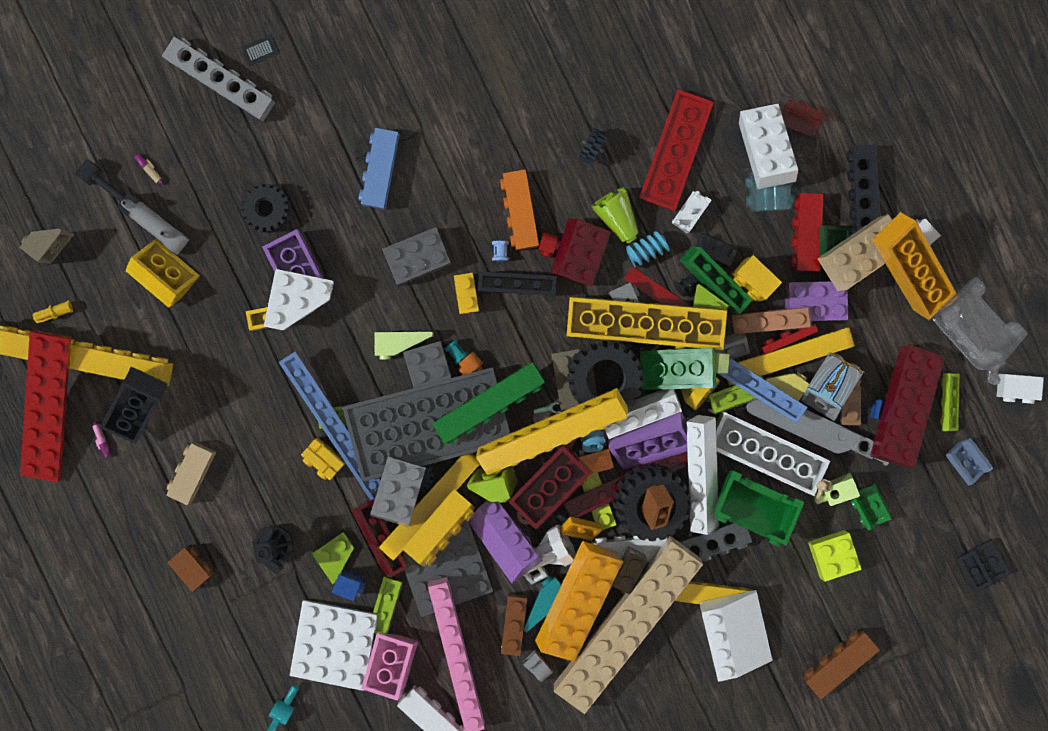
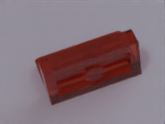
[781,99,825,137]

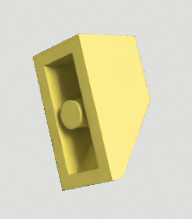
[764,372,809,401]

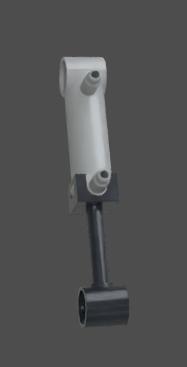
[75,159,190,255]

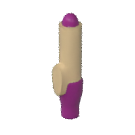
[134,154,163,184]

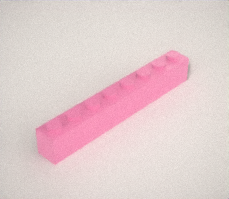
[428,577,485,731]

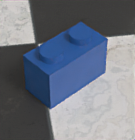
[332,569,366,601]

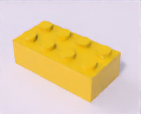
[402,489,475,567]

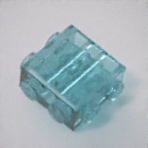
[745,172,794,212]

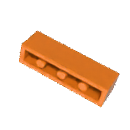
[500,169,539,251]

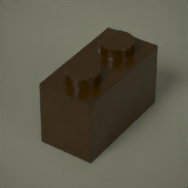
[612,546,648,595]

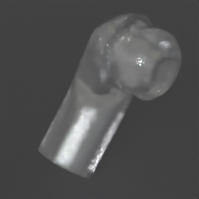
[986,357,1007,385]

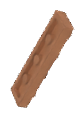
[732,307,812,334]

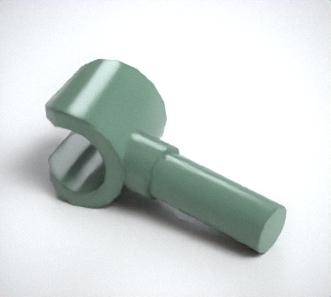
[534,402,561,414]

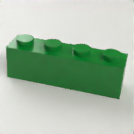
[679,246,752,314]

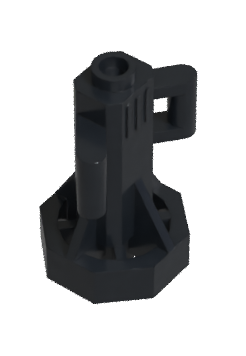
[252,524,295,574]

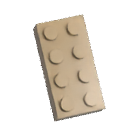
[817,215,892,291]

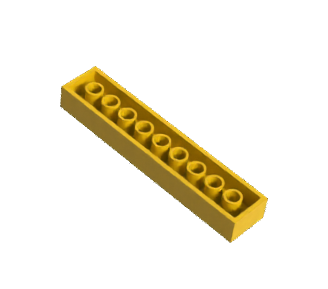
[0,326,174,386]

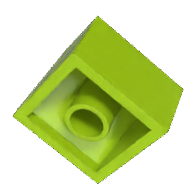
[467,466,518,503]

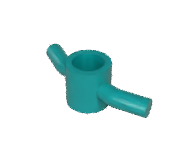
[267,684,299,731]

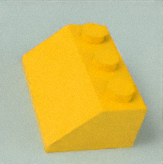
[125,239,200,308]

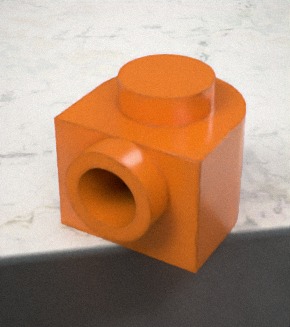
[458,351,483,375]

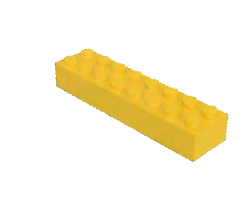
[567,296,727,350]

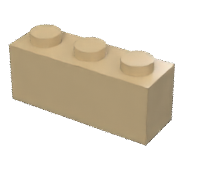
[166,442,216,505]

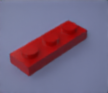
[759,324,818,354]

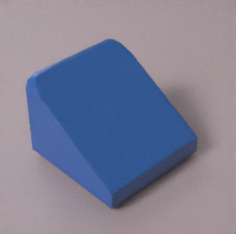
[870,399,885,420]

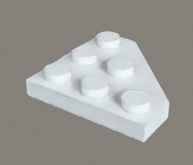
[264,269,334,330]

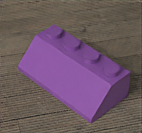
[608,412,688,470]
[469,500,543,584]

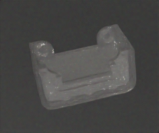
[933,277,1028,370]

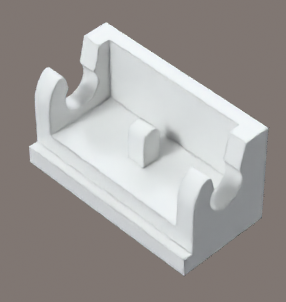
[672,191,711,233]

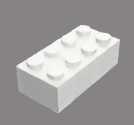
[739,104,798,189]

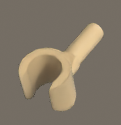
[814,479,832,503]

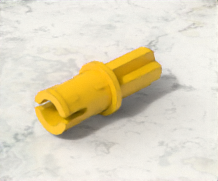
[33,301,73,323]

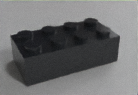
[100,367,168,444]

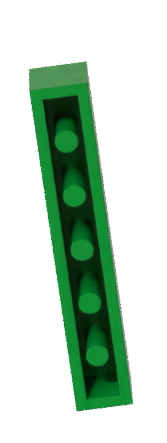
[432,362,545,444]

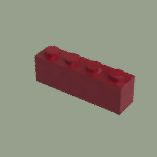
[351,499,408,577]

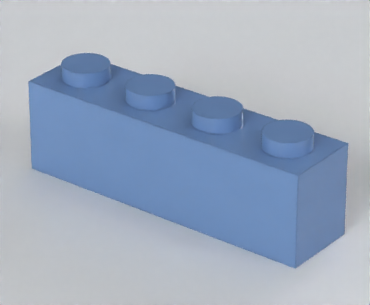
[359,128,400,210]

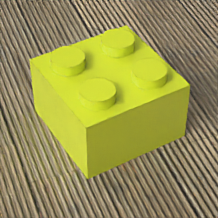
[808,530,861,582]

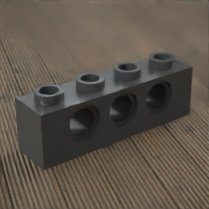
[677,522,752,562]

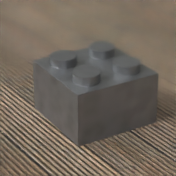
[403,341,452,388]

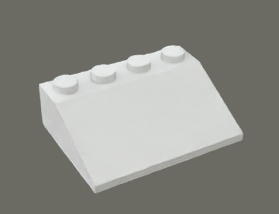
[700,590,773,682]

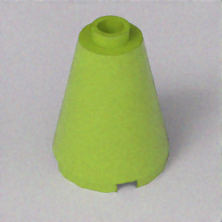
[591,187,638,243]

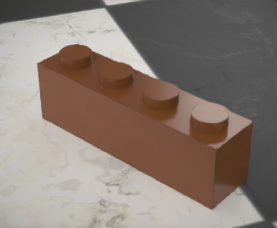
[802,629,880,700]

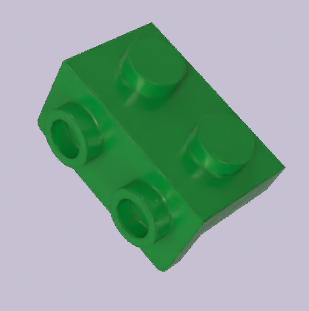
[851,483,892,531]

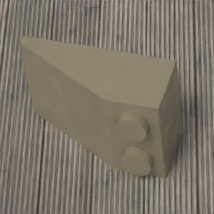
[551,349,597,410]

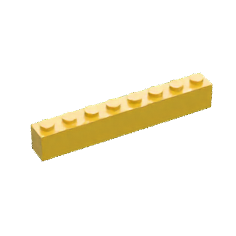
[476,388,628,475]

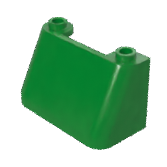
[713,471,804,547]

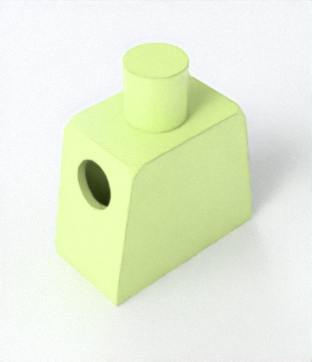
[814,473,860,506]

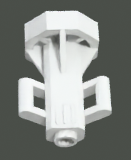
[523,524,576,585]

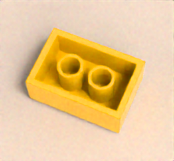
[729,255,782,302]

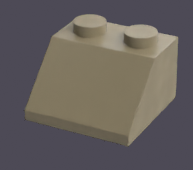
[19,229,74,264]

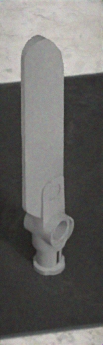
[746,399,889,466]

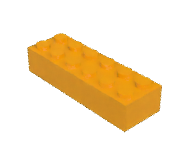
[872,212,956,320]
[535,541,623,662]

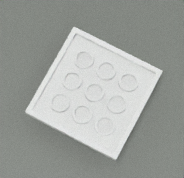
[290,600,378,691]

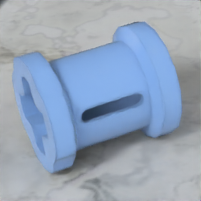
[492,241,509,262]

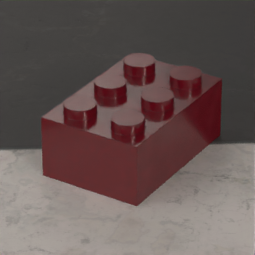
[550,218,611,287]

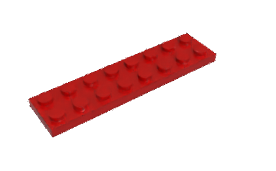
[20,330,72,483]

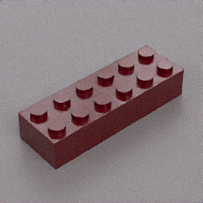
[870,345,945,468]

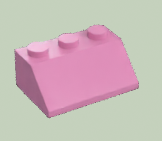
[361,633,418,701]

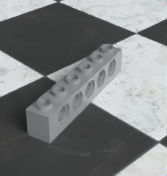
[162,37,275,122]

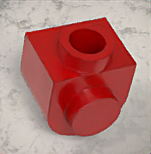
[538,232,561,258]

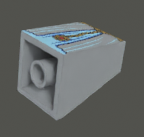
[801,352,864,421]

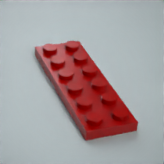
[639,89,714,212]

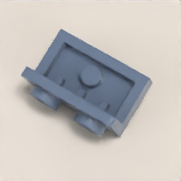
[946,438,993,485]

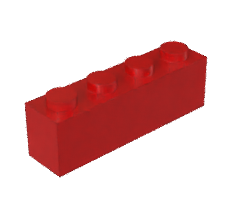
[791,193,823,272]

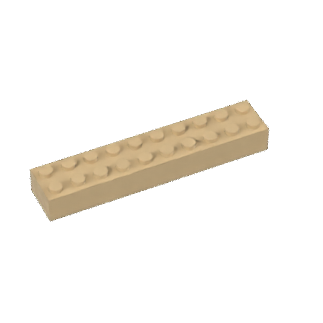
[554,536,703,714]

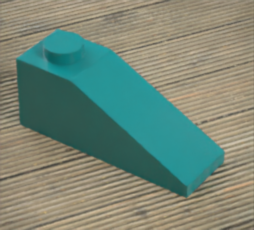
[523,575,562,632]

